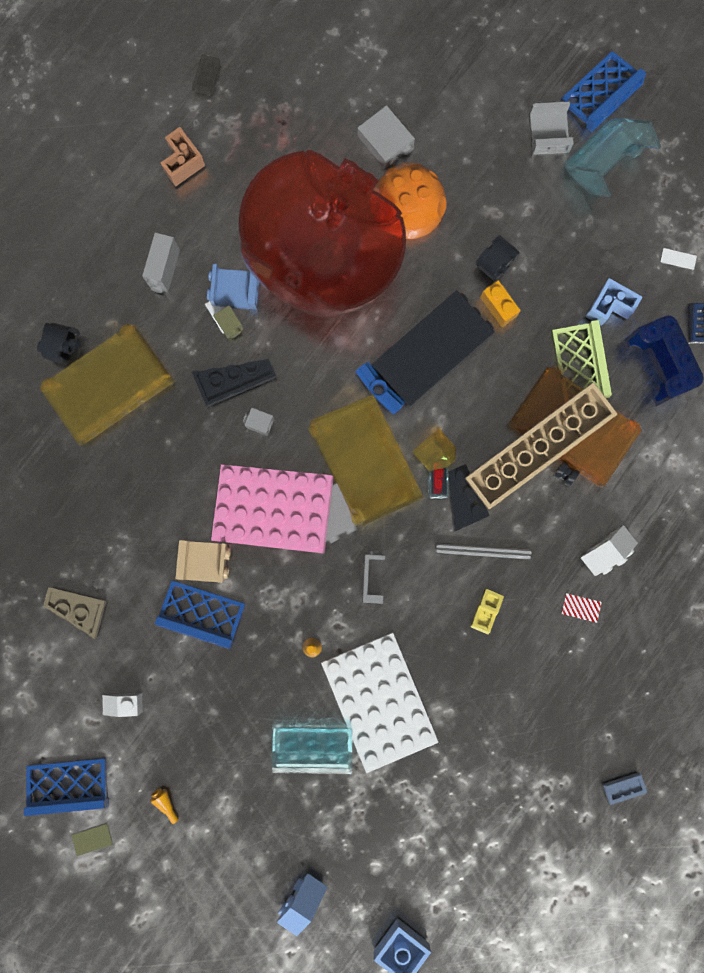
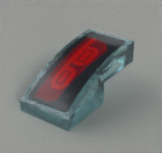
[428,457,449,498]

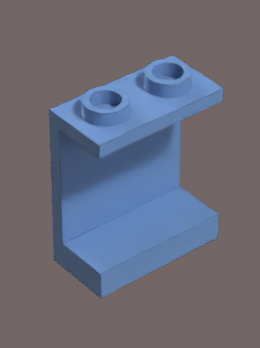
[207,264,260,309]

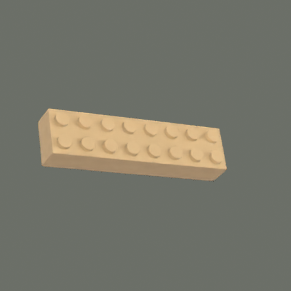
[465,383,617,510]

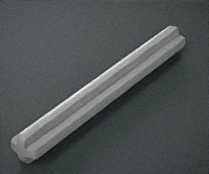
[436,542,531,559]

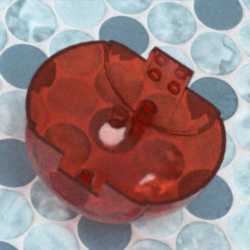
[238,150,406,317]

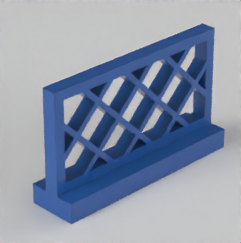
[560,51,646,133]
[155,581,245,650]
[24,759,109,816]

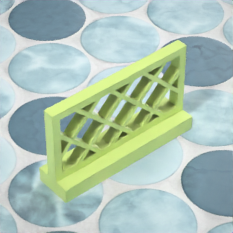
[552,320,612,403]

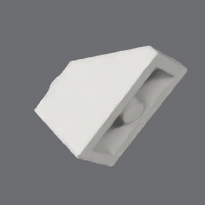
[102,693,143,717]

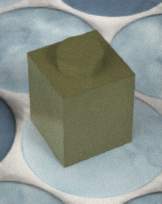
[213,306,243,339]

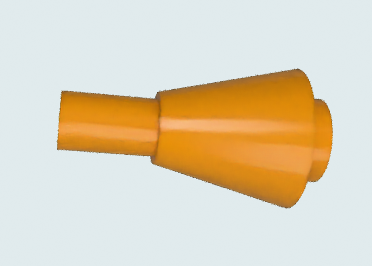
[302,638,322,657]
[150,788,179,824]

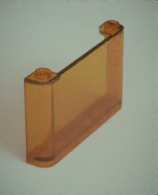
[507,366,642,488]

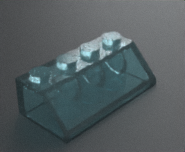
[272,728,352,774]

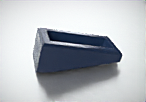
[689,303,704,341]

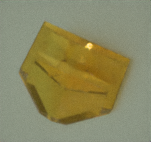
[412,429,456,471]

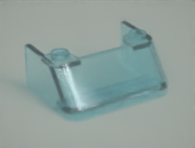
[564,118,661,197]

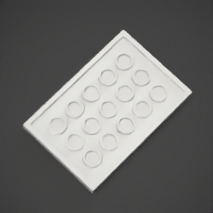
[321,632,439,773]

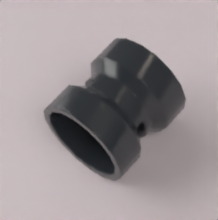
[553,461,580,487]

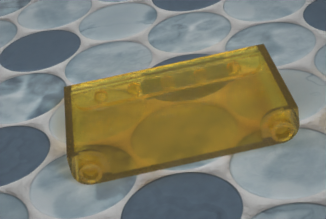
[40,324,175,446]
[309,395,424,527]

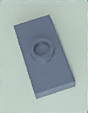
[602,772,647,805]

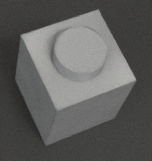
[243,408,274,436]

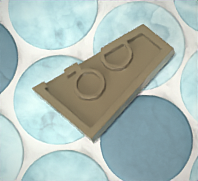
[43,587,106,639]

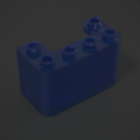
[625,315,704,407]

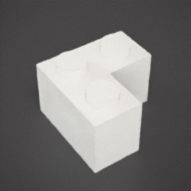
[581,525,638,576]

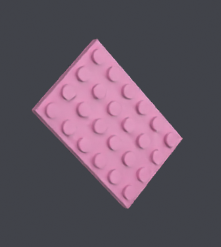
[211,465,334,553]

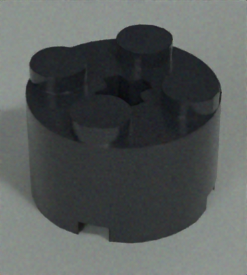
[476,235,520,282]
[37,323,81,365]

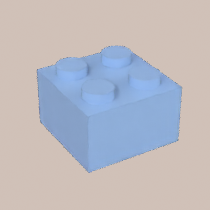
[373,918,431,973]

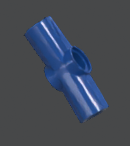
[355,362,405,415]

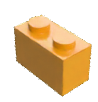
[480,280,521,327]

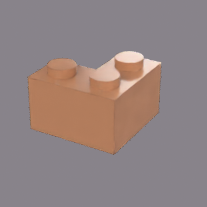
[160,127,205,187]

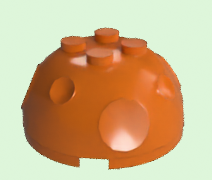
[372,163,447,239]

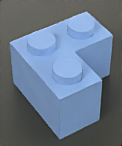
[585,278,642,326]
[277,873,327,936]

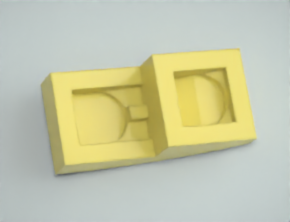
[471,589,504,634]

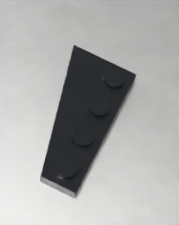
[192,359,277,407]

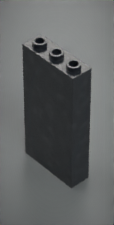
[372,290,495,409]

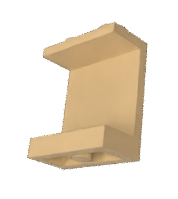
[176,540,231,583]

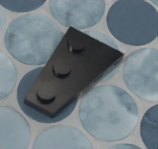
[448,464,490,532]

